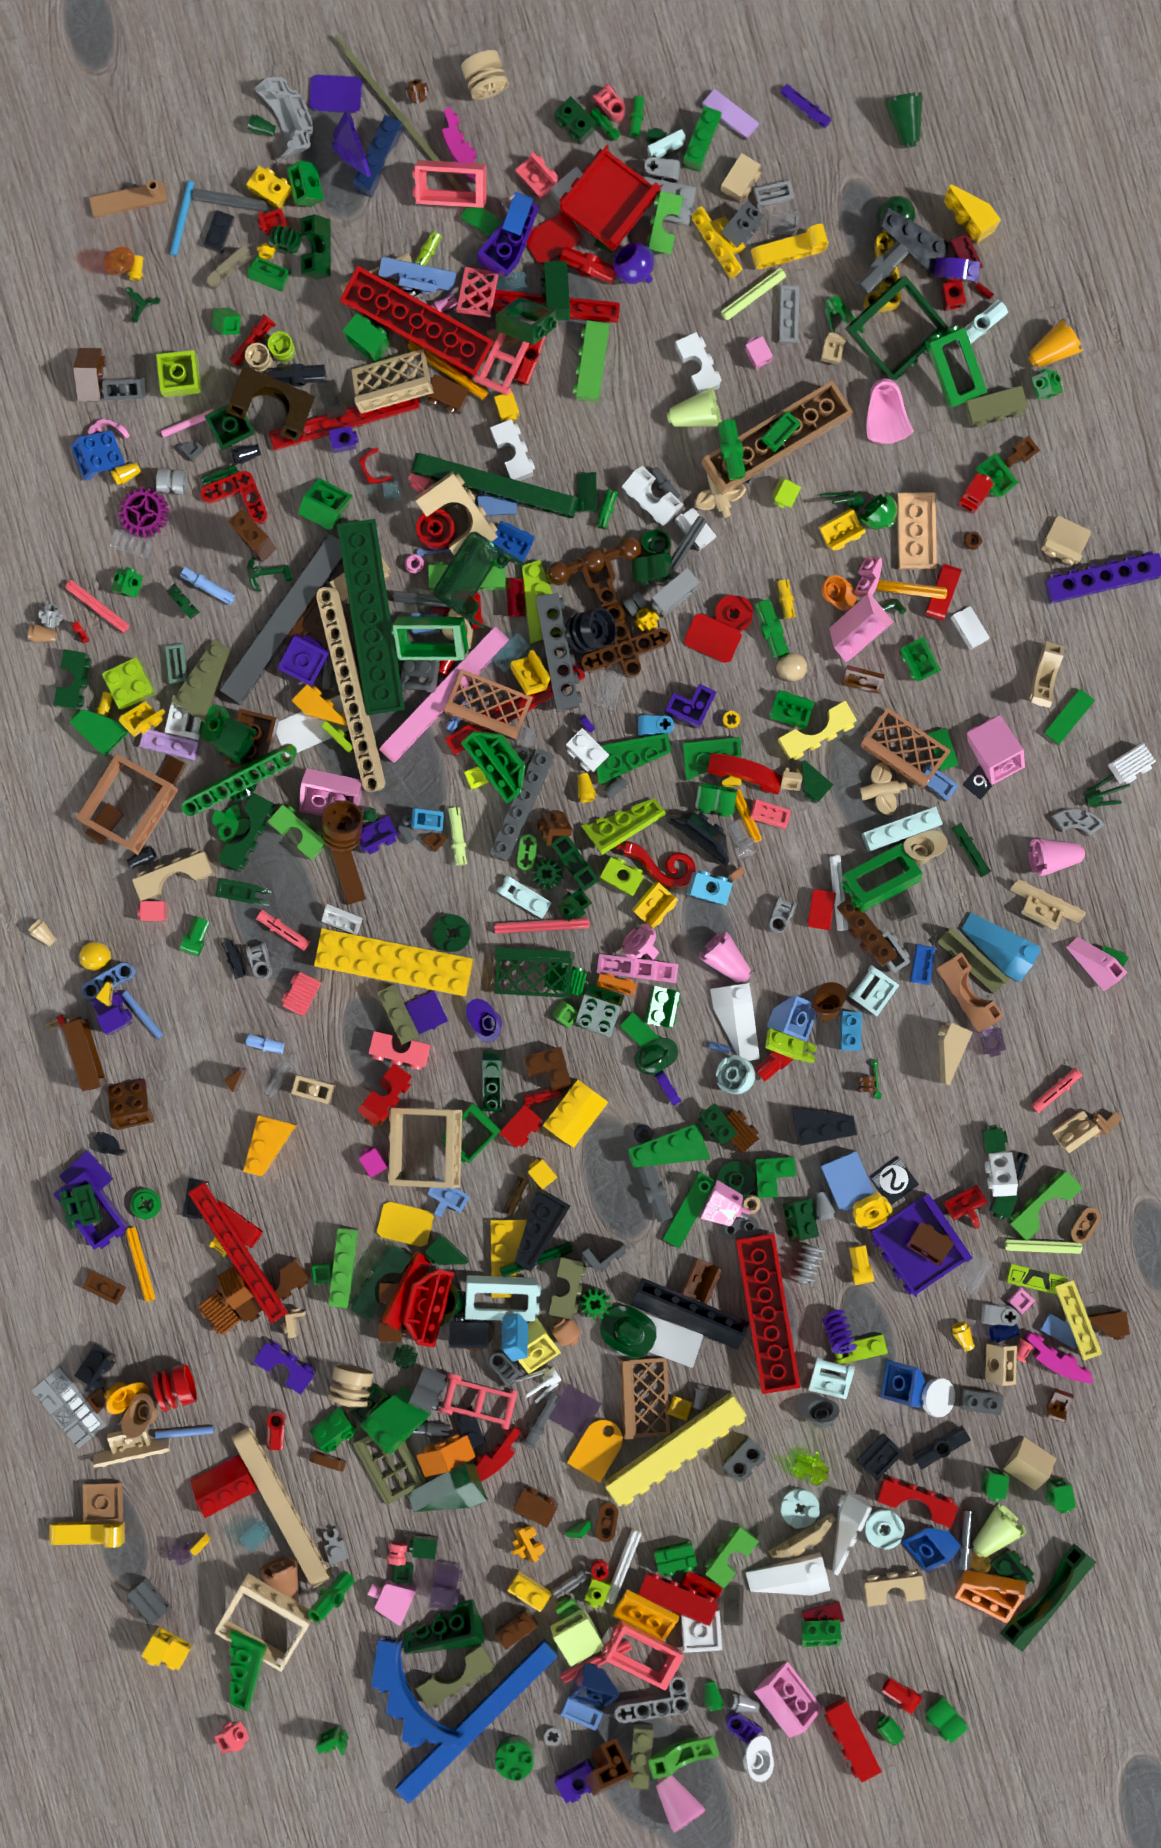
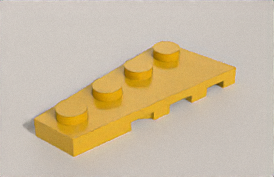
[491,1219,528,1298]

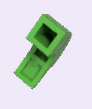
[648,1736,719,1779]

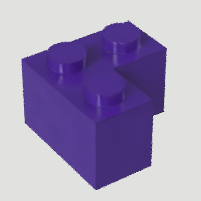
[665,684,716,729]
[91,990,133,1035]

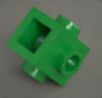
[1031,368,1063,399]
[111,567,143,598]

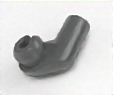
[397,815,415,844]

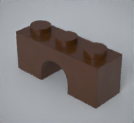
[378,1281,407,1342]

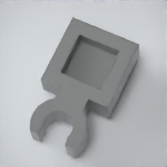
[323,1527,349,1565]

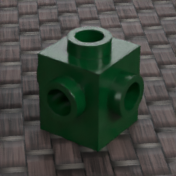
[557,888,592,922]

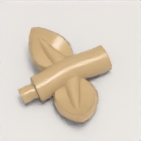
[694,475,746,518]
[860,762,907,816]

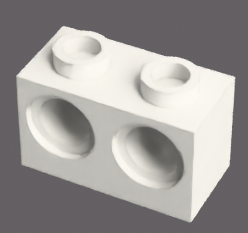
[985,1152,1018,1197]

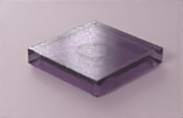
[549,1384,602,1437]

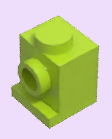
[585,1575,611,1608]

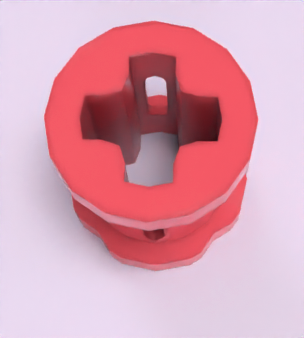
[1017,1338,1035,1363]

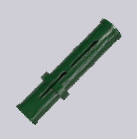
[951,822,991,878]

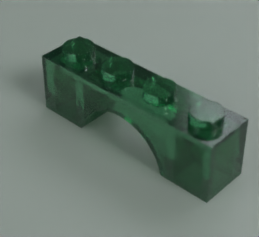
[350,1243,413,1322]

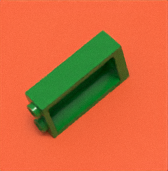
[925,325,987,407]
[391,617,469,660]
[841,844,923,913]

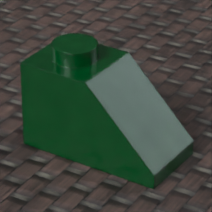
[800,760,834,803]
[425,1234,470,1265]

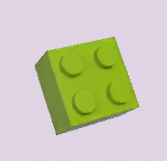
[156,350,202,398]
[102,657,157,711]

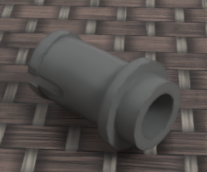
[604,775,628,799]

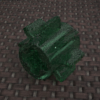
[393,1344,418,1369]

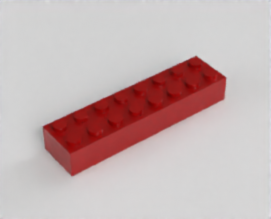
[340,266,494,377]
[735,1232,801,1394]

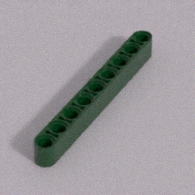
[410,453,579,518]

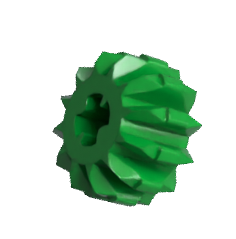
[579,1287,612,1320]

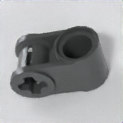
[489,1349,524,1387]

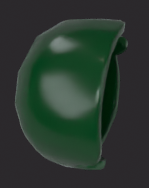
[642,528,671,556]

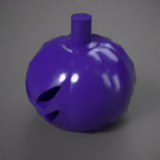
[613,242,655,284]

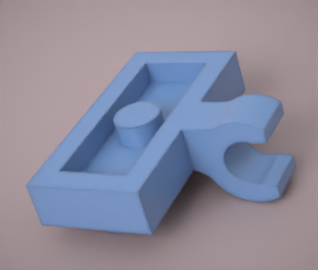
[427,1177,470,1217]

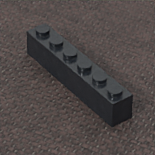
[631,1277,749,1350]

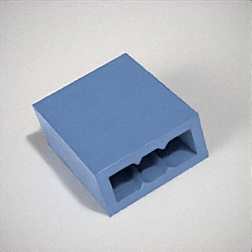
[819,1150,874,1211]

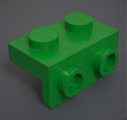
[975,453,1020,498]
[900,636,941,682]
[769,690,815,729]
[309,1407,357,1453]

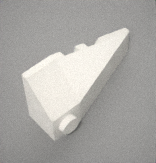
[832,1491,872,1575]
[746,1552,830,1595]

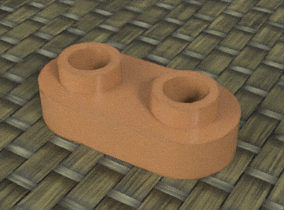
[1070,1207,1101,1243]

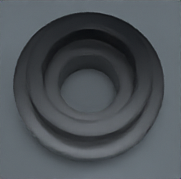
[634,1124,653,1144]

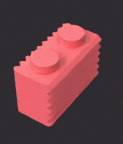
[282,972,322,1016]

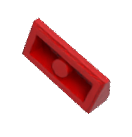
[807,889,836,931]

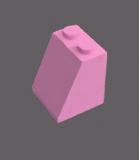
[967,715,1025,785]

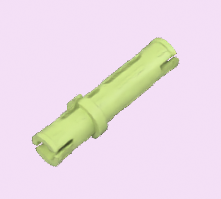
[448,807,467,866]

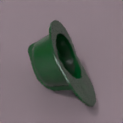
[634,1038,678,1075]
[440,1283,466,1327]

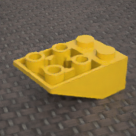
[944,184,1001,244]

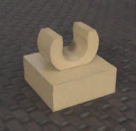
[781,768,803,791]

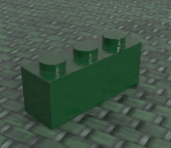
[540,261,570,321]

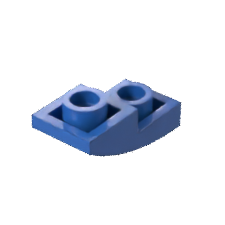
[502,191,533,235]

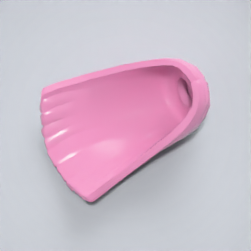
[867,378,914,444]

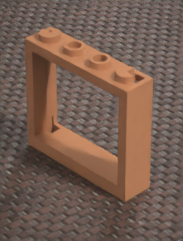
[76,753,178,855]

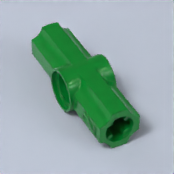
[718,419,746,481]
[754,599,789,659]
[307,1571,355,1624]

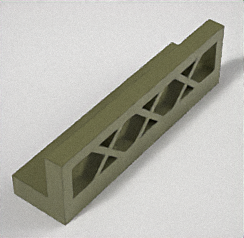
[936,928,1009,994]

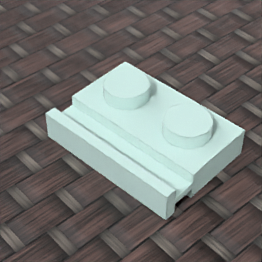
[647,129,685,158]

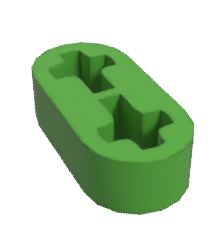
[517,834,537,871]

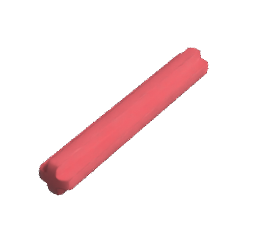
[65,580,130,633]
[560,1640,632,1683]

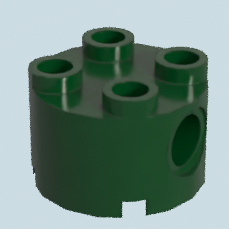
[214,718,256,763]

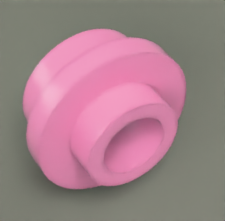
[405,554,424,574]

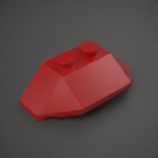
[402,1269,454,1348]

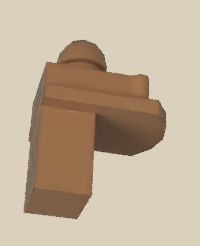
[1091,1112,1122,1137]

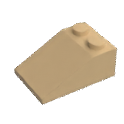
[938,1022,973,1085]

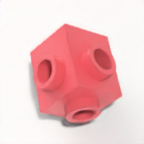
[214,1721,250,1754]

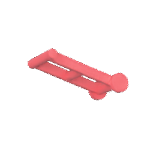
[474,333,529,395]
[437,1373,518,1430]

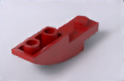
[474,1425,521,1482]

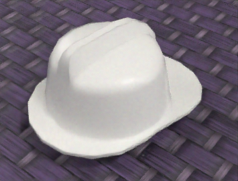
[743,1736,774,1782]

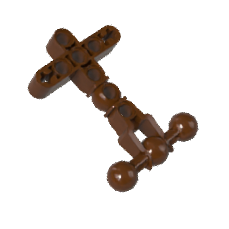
[546,536,671,678]

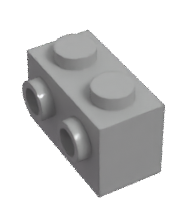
[882,930,910,973]

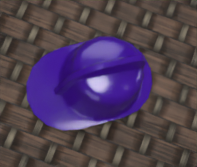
[466,999,502,1043]

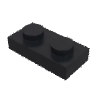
[203,210,235,253]
[454,1406,485,1448]

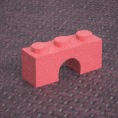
[369,1031,431,1070]

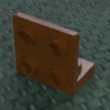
[108,1079,154,1130]

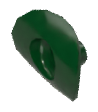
[600,1305,657,1359]

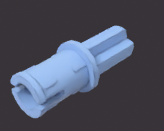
[246,1035,285,1054]

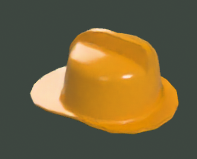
[104,1382,149,1414]

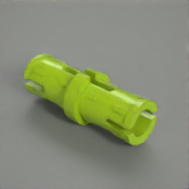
[414,230,442,265]

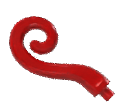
[616,840,696,888]

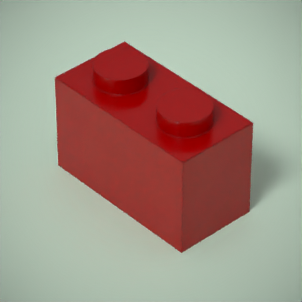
[499,1104,542,1148]

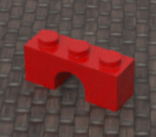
[957,473,994,514]
[357,1063,412,1125]

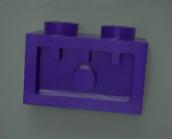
[360,816,399,855]

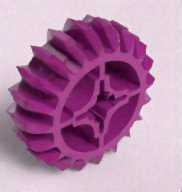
[118,487,170,539]

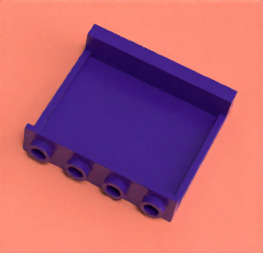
[870,1193,973,1297]

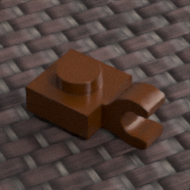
[1005,435,1040,468]

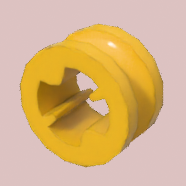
[722,711,740,729]

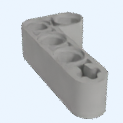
[614,1672,690,1723]

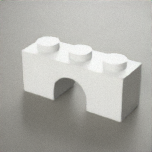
[675,332,722,394]
[490,419,535,481]
[622,466,684,526]

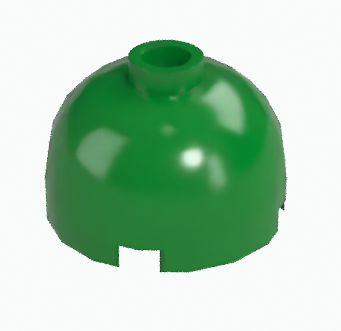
[859,492,898,530]

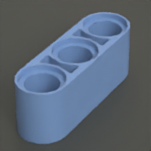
[82,963,136,999]

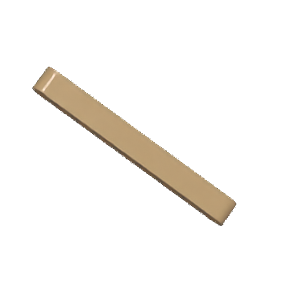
[232,1427,331,1588]

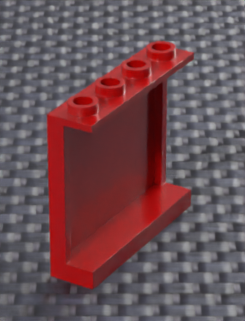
[559,145,662,251]

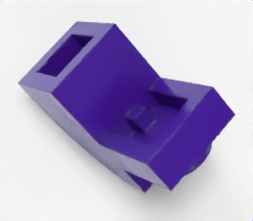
[934,257,980,282]

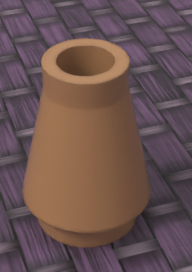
[28,624,57,642]

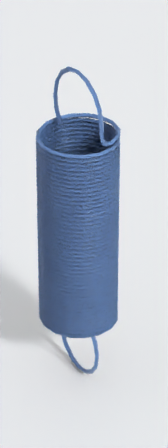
[704,1041,735,1054]

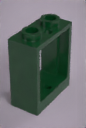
[496,297,557,345]

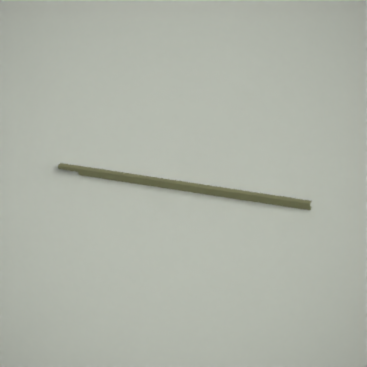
[335,35,465,191]

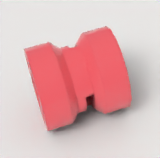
[386,1541,408,1565]

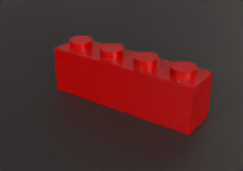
[638,1572,718,1627]
[824,1697,882,1783]

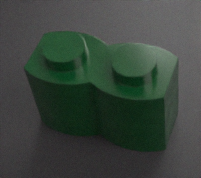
[631,554,673,586]

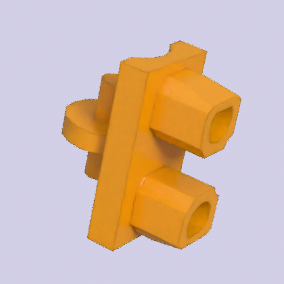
[511,1525,545,1562]

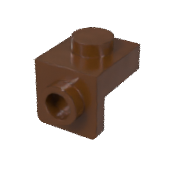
[1046,1388,1073,1423]

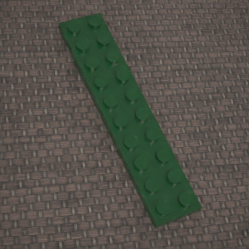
[337,519,405,715]

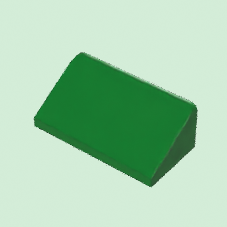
[247,256,291,292]

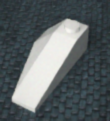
[710,983,760,1061]

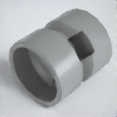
[156,468,187,495]

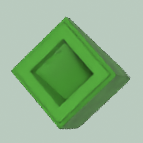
[551,1000,579,1028]

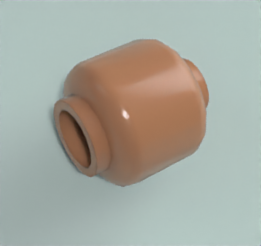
[552,1317,581,1347]

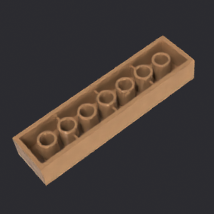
[701,380,853,495]

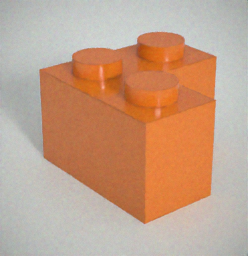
[416,1434,476,1477]

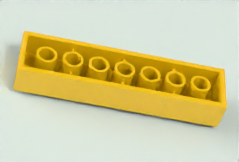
[314,929,474,997]

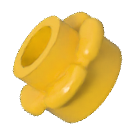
[257,243,276,259]

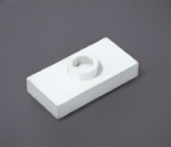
[322,904,363,935]

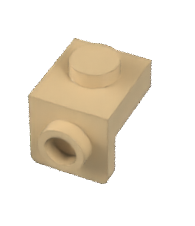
[820,332,847,365]
[283,1308,306,1338]

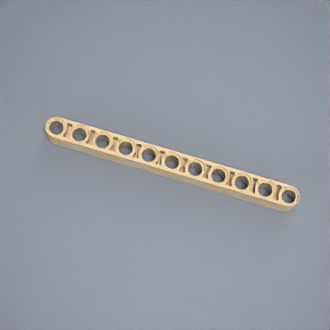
[316,587,385,792]

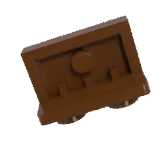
[537,810,572,845]
[680,1257,721,1304]

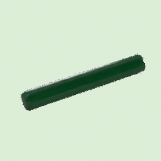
[500,1242,573,1277]

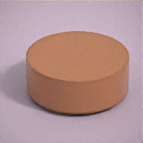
[727,867,746,883]

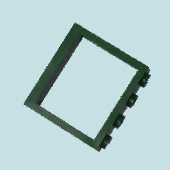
[844,275,949,381]

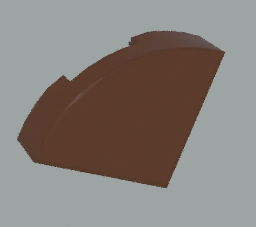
[422,833,448,852]
[86,1386,106,1414]

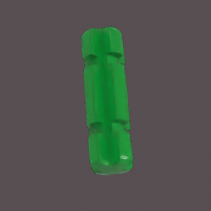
[590,108,620,141]

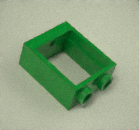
[441,1103,501,1164]

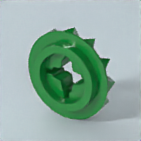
[130,1188,162,1220]

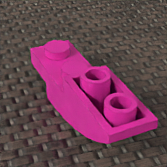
[442,107,477,184]
[1024,1331,1094,1383]

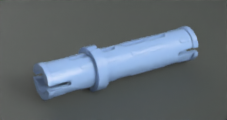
[180,567,236,605]

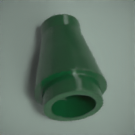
[247,114,276,137]

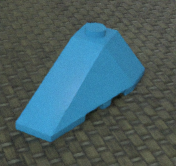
[961,912,1042,982]

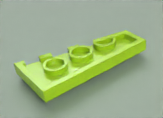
[581,798,666,855]

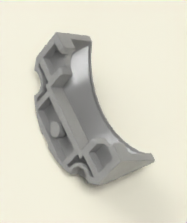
[255,77,313,159]

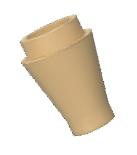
[28,919,57,947]

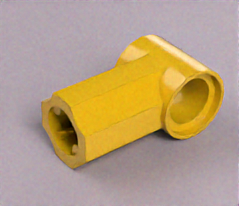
[849,1245,874,1285]

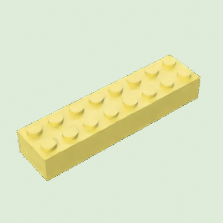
[605,1391,747,1507]

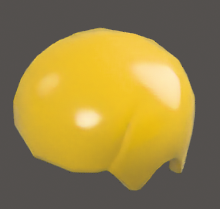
[79,942,111,971]

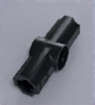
[267,364,326,387]
[912,1425,971,1470]

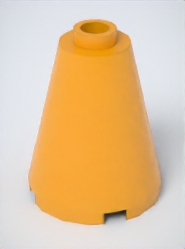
[1028,318,1084,368]

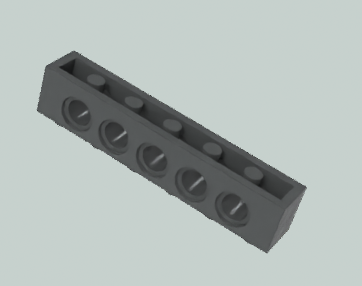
[536,593,582,712]
[490,748,555,862]

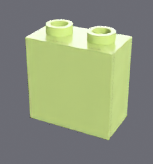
[550,1608,605,1666]

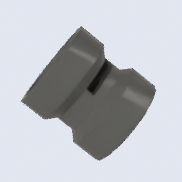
[621,590,647,617]

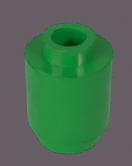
[876,1715,904,1746]

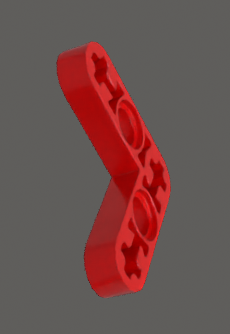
[200,471,268,525]

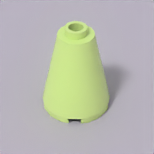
[667,388,721,427]
[972,1504,1026,1557]

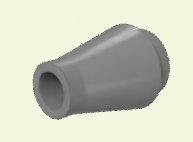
[816,1192,835,1221]
[729,1693,760,1714]

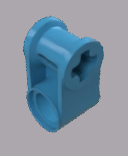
[638,715,674,736]

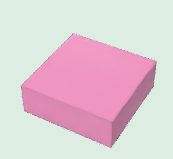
[1007,1287,1035,1314]

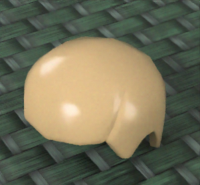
[776,653,807,682]

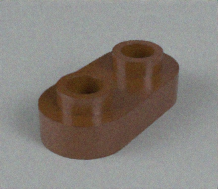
[596,1502,618,1542]

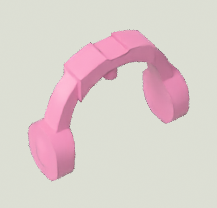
[88,419,130,439]

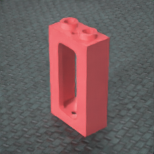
[412,160,487,208]
[602,1620,684,1691]

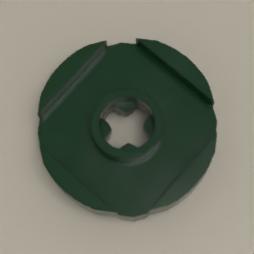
[166,583,200,619]
[432,914,471,952]
[717,1160,755,1198]

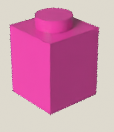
[359,1146,389,1178]

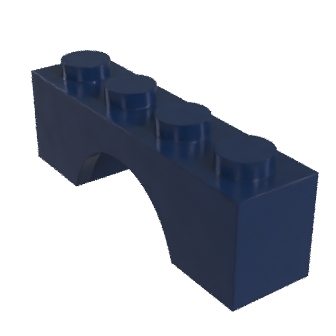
[353,114,404,198]

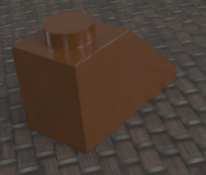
[1087,1309,1130,1340]

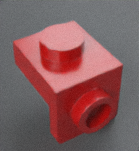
[257,208,288,236]

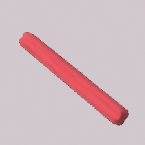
[494,918,589,934]

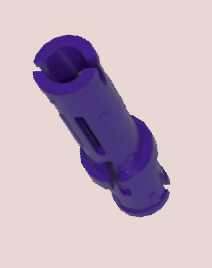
[780,83,832,129]

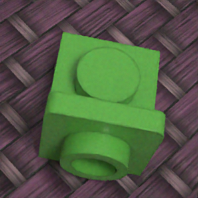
[555,1596,581,1619]

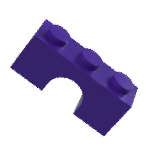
[253,1340,316,1395]

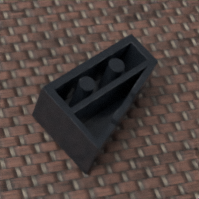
[791,1107,857,1146]

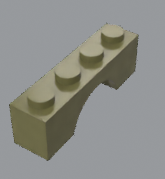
[416,1644,495,1709]

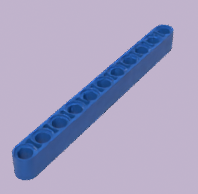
[394,1639,559,1804]

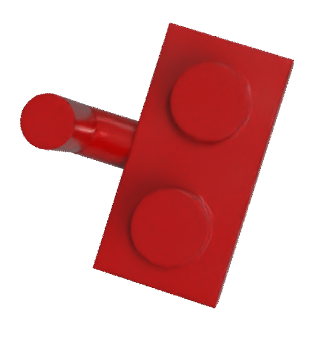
[943,1185,987,1229]

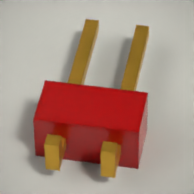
[45,1015,67,1032]

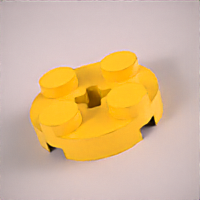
[853,1192,892,1229]

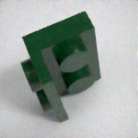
[990,1548,1035,1585]

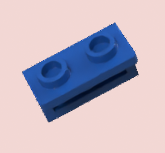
[488,521,535,564]

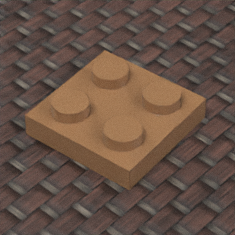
[83,1482,124,1524]

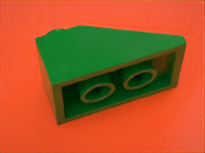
[360,1386,432,1455]

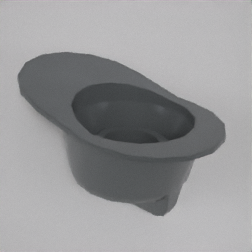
[795,1393,840,1428]

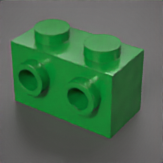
[1045,1478,1076,1513]

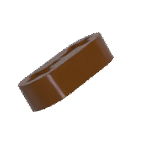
[309,1450,346,1471]

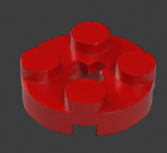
[715,595,753,632]

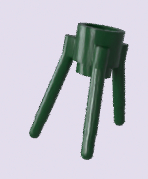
[819,490,864,520]
[1084,774,1130,808]

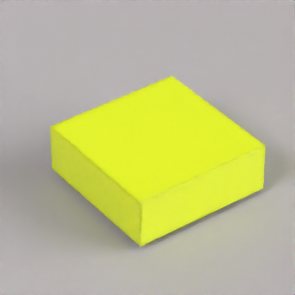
[464,766,489,790]

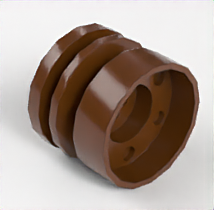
[321,800,363,852]

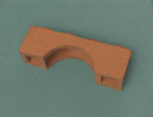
[936,952,1004,1032]

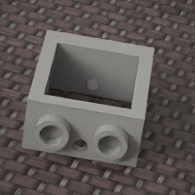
[651,568,700,618]

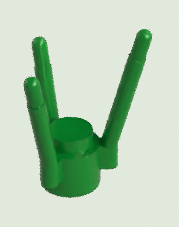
[824,295,865,333]

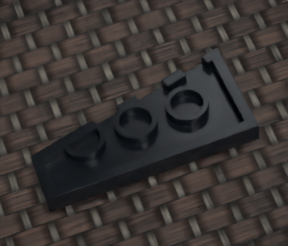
[878,208,949,278]
[515,1186,570,1272]

